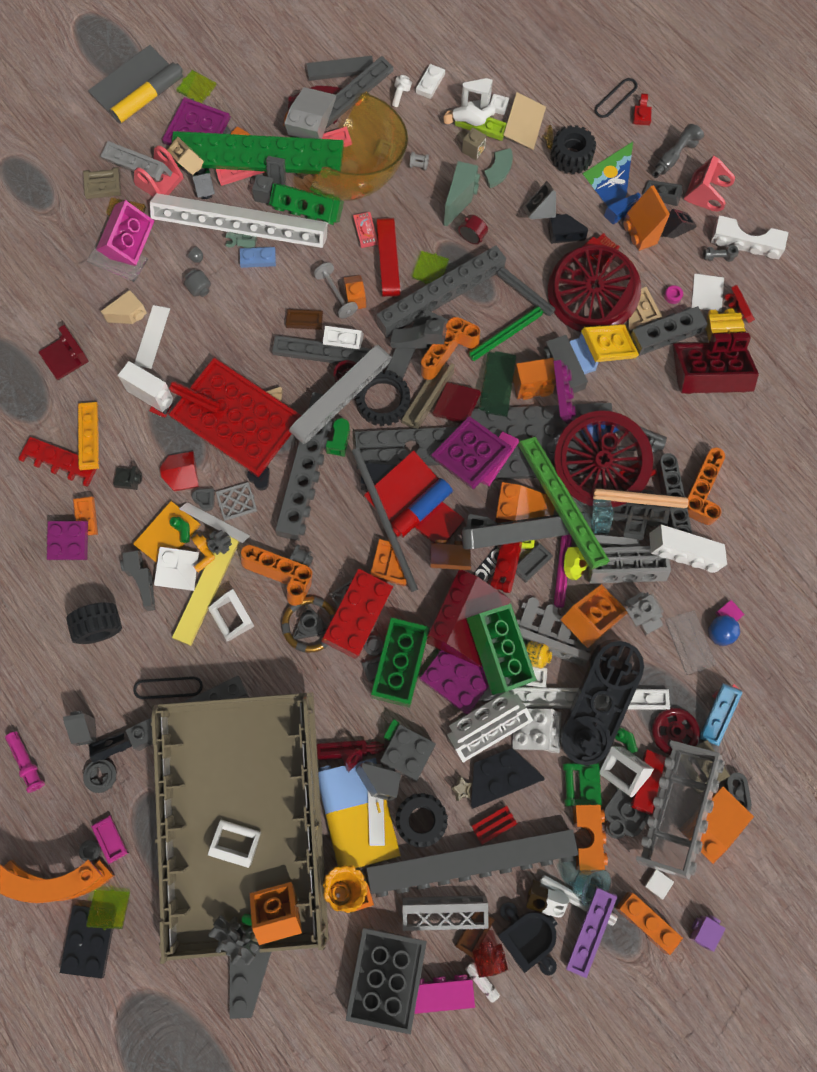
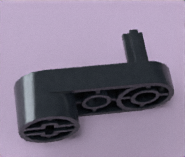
[560,639,644,765]

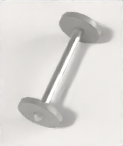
[314,262,358,319]

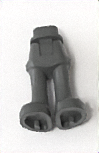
[652,124,704,178]

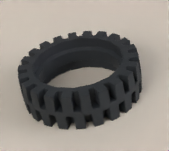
[356,370,410,426]

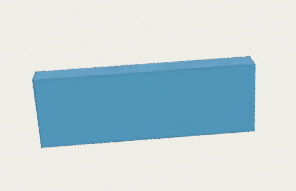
[700,683,743,746]

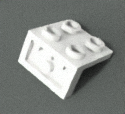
[513,709,561,753]

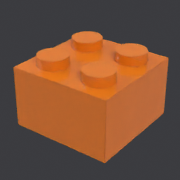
[513,358,556,400]
[249,882,302,945]

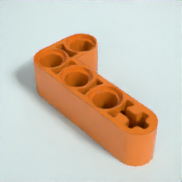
[421,317,480,380]
[686,447,725,525]
[241,545,312,606]

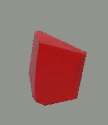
[160,451,199,491]

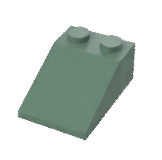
[444,161,480,226]

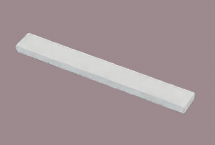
[509,687,670,710]

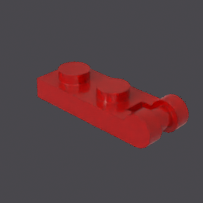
[490,542,522,593]

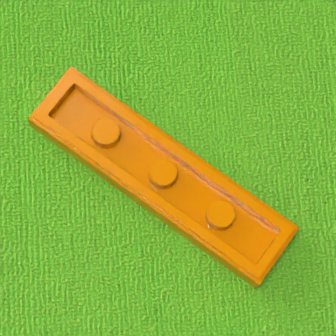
[78,402,99,470]

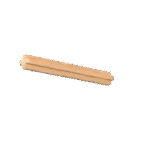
[593,489,688,508]

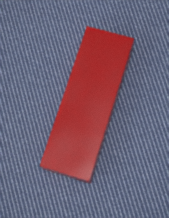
[631,749,666,815]

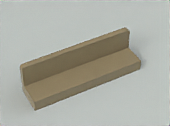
[401,363,455,429]

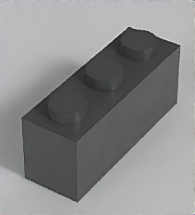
[543,335,588,393]

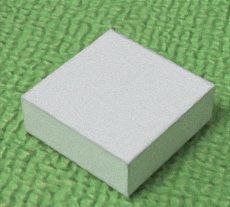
[490,94,509,115]
[525,667,547,688]
[644,869,674,900]

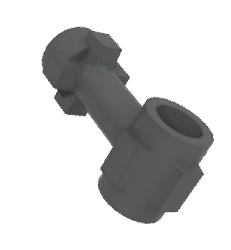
[703,245,739,262]

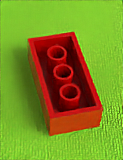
[321,569,394,659]

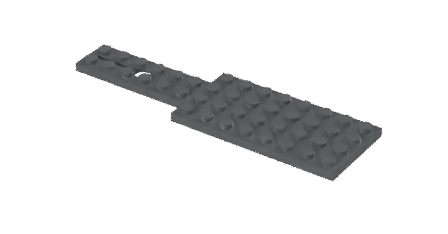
[355,403,620,480]

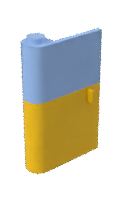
[318,758,401,869]

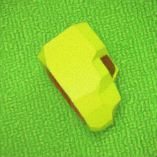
[564,547,588,580]

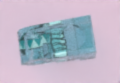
[591,499,614,534]

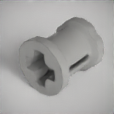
[410,152,429,170]

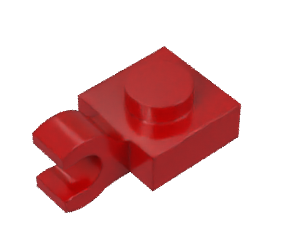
[633,93,652,126]

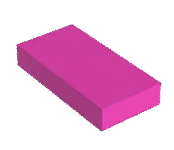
[91,816,129,864]

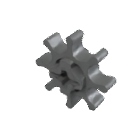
[208,915,260,965]

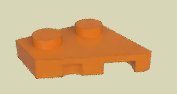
[370,539,407,587]

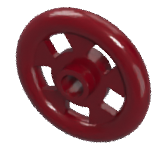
[652,708,700,755]

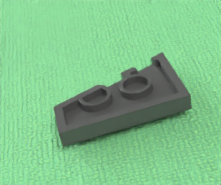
[230,947,272,1019]

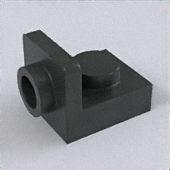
[113,466,142,490]

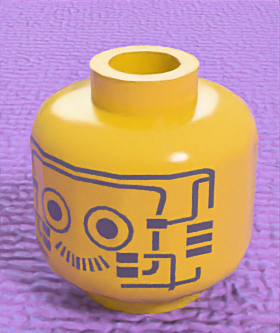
[525,641,552,669]

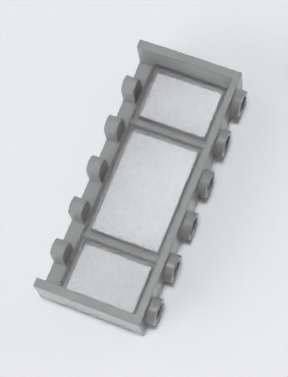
[636,740,725,881]

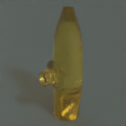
[543,125,553,149]

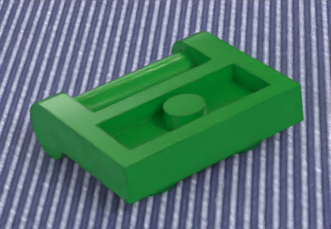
[562,764,602,806]

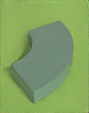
[484,148,513,188]

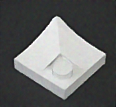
[154,547,199,591]

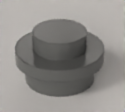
[364,636,384,656]

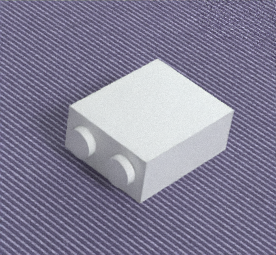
[118,361,173,412]

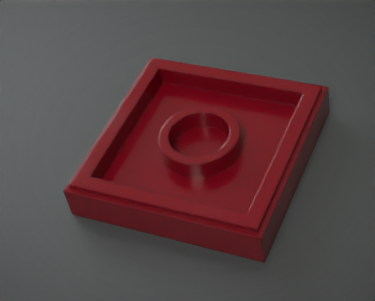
[433,382,481,423]

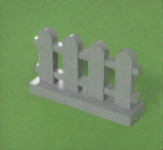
[517,597,591,667]

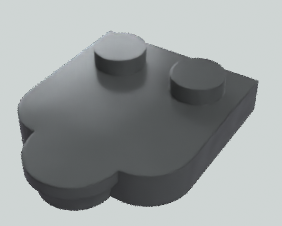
[604,783,655,839]

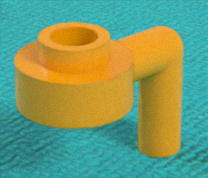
[191,535,215,572]

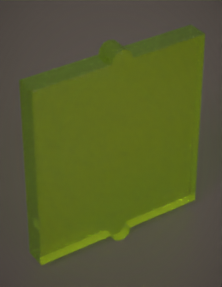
[176,70,217,103]
[412,251,449,284]
[86,889,130,930]

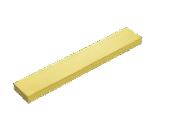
[172,537,240,646]

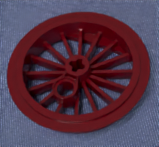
[548,245,641,332]
[555,411,653,508]

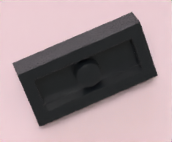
[89,729,132,763]

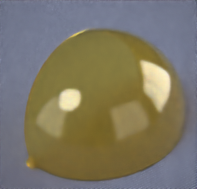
[309,92,408,201]

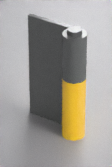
[88,45,183,124]

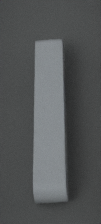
[289,345,392,444]

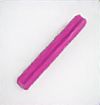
[554,535,572,608]

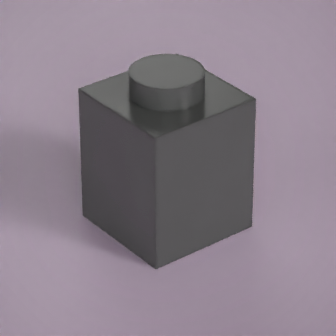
[252,175,275,204]

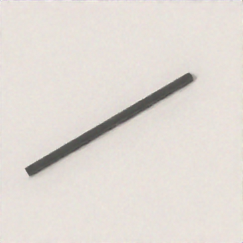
[352,448,418,592]

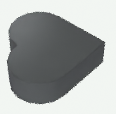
[192,488,215,511]

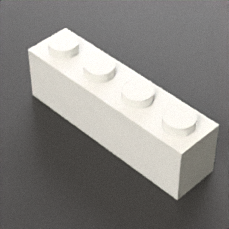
[649,525,727,573]

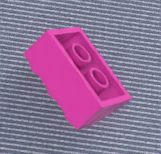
[96,200,154,266]

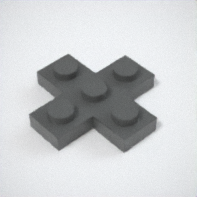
[609,489,670,540]

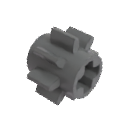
[207,530,232,555]

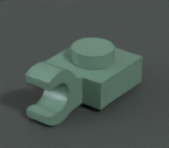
[225,232,257,248]

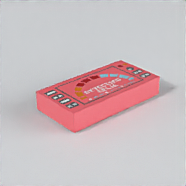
[353,212,378,248]

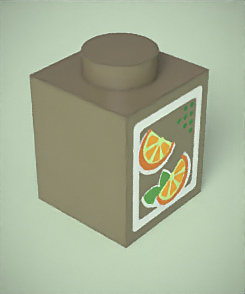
[462,128,487,160]

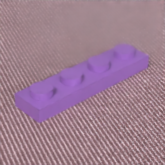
[566,887,617,978]

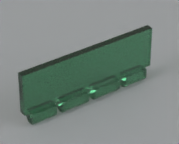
[479,351,516,417]

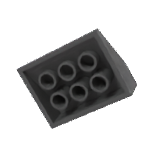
[345,927,427,1035]

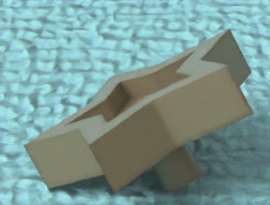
[450,777,472,801]

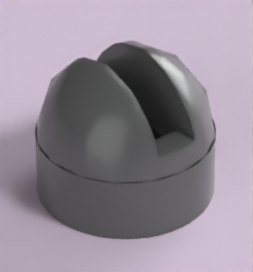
[188,247,203,263]

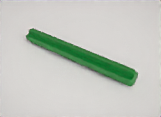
[469,306,543,361]

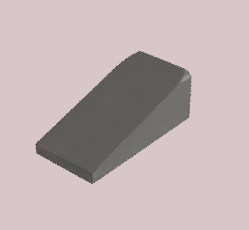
[643,180,682,206]

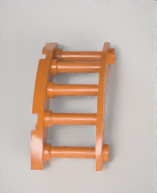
[0,860,115,903]

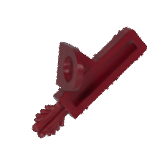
[317,740,385,772]

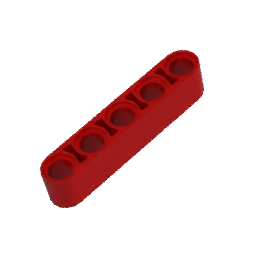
[377,218,400,297]

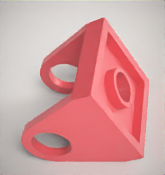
[134,145,184,197]
[684,155,735,211]

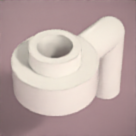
[392,75,412,107]

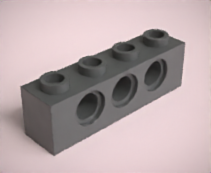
[630,306,707,356]

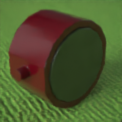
[458,215,488,245]

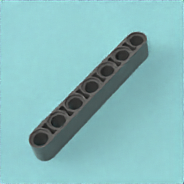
[461,512,586,549]

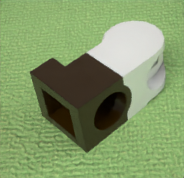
[526,879,569,917]

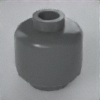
[184,269,211,297]

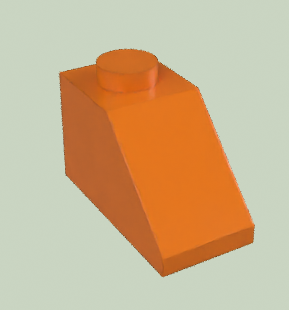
[343,275,366,309]

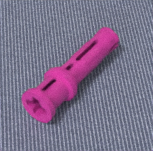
[5,731,45,793]

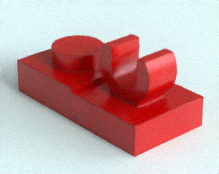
[725,285,755,323]

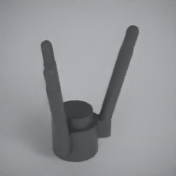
[618,426,667,453]

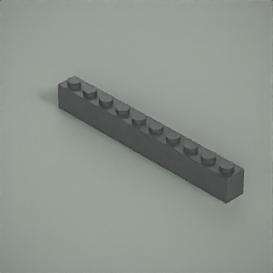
[367,829,578,898]

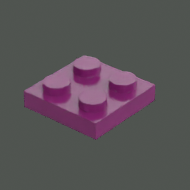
[47,521,88,560]

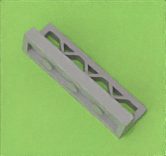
[100,141,173,181]
[402,896,488,931]

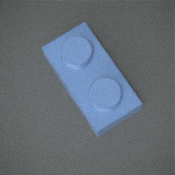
[240,247,276,268]

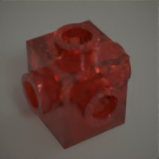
[473,941,508,978]

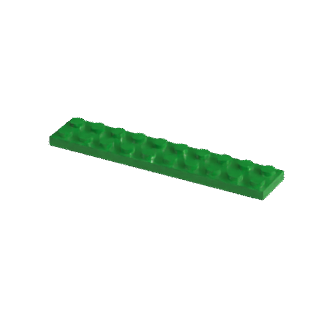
[172,131,344,176]

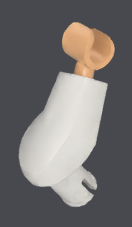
[443,104,495,126]

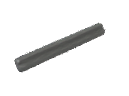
[497,267,555,316]

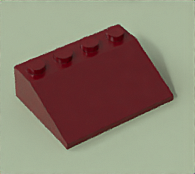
[673,342,759,394]
[426,570,511,667]

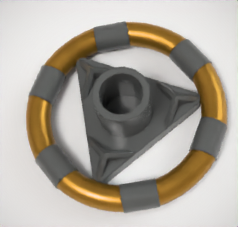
[282,597,336,653]

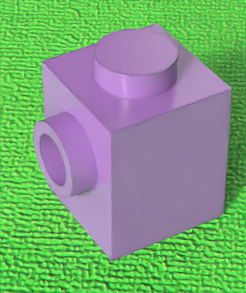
[690,915,726,952]

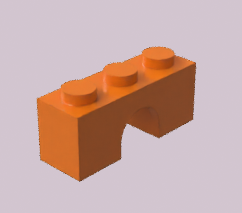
[573,805,608,870]
[615,892,683,955]

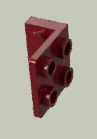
[39,325,89,380]

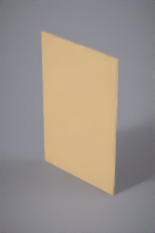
[503,92,546,150]

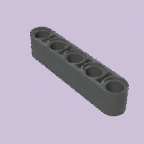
[656,453,692,534]

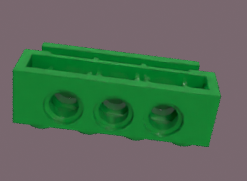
[269,183,344,225]

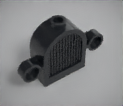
[496,902,558,976]

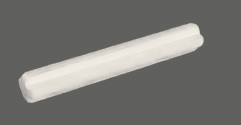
[540,875,618,926]

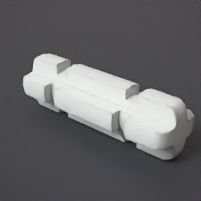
[465,962,500,1003]

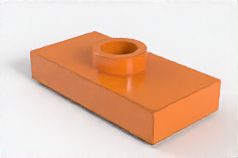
[73,496,98,536]

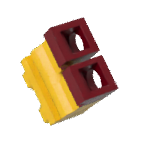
[705,309,751,353]

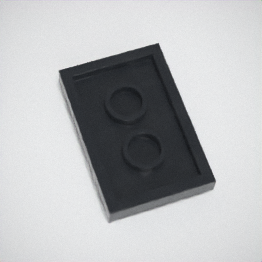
[60,905,117,979]

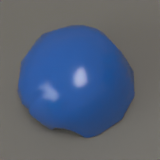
[708,615,740,646]

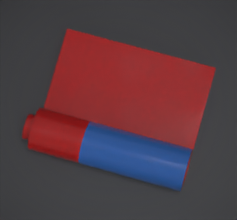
[363,450,453,538]

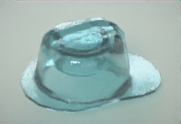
[569,870,611,906]

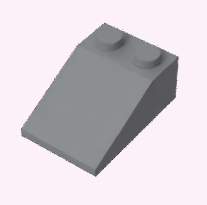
[284,87,336,139]

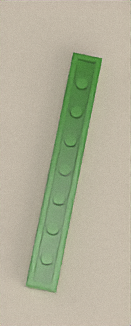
[518,436,610,570]

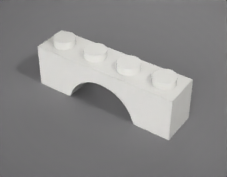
[711,215,788,259]

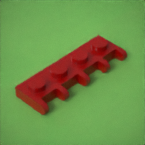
[19,437,97,487]

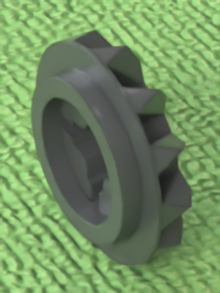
[83,760,117,793]

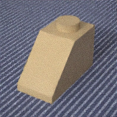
[167,137,204,175]
[101,290,147,324]

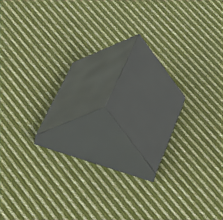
[523,181,556,220]

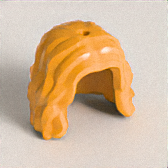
[323,865,368,913]

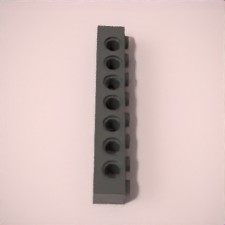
[376,245,506,338]
[275,392,333,541]

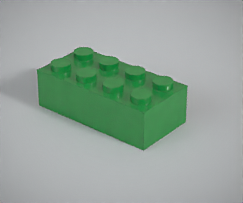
[467,604,537,695]
[371,618,430,708]

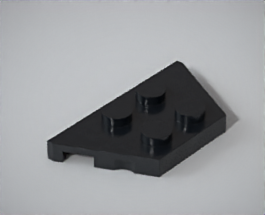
[471,748,545,809]

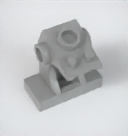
[625,592,664,636]

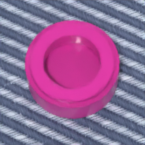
[664,285,683,304]

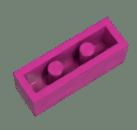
[414,974,475,1014]

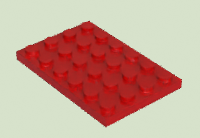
[169,358,302,477]

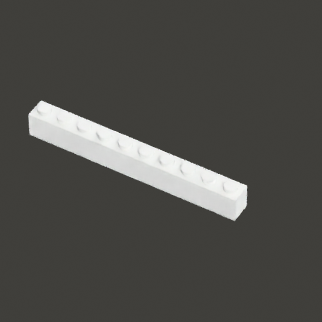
[150,193,328,248]

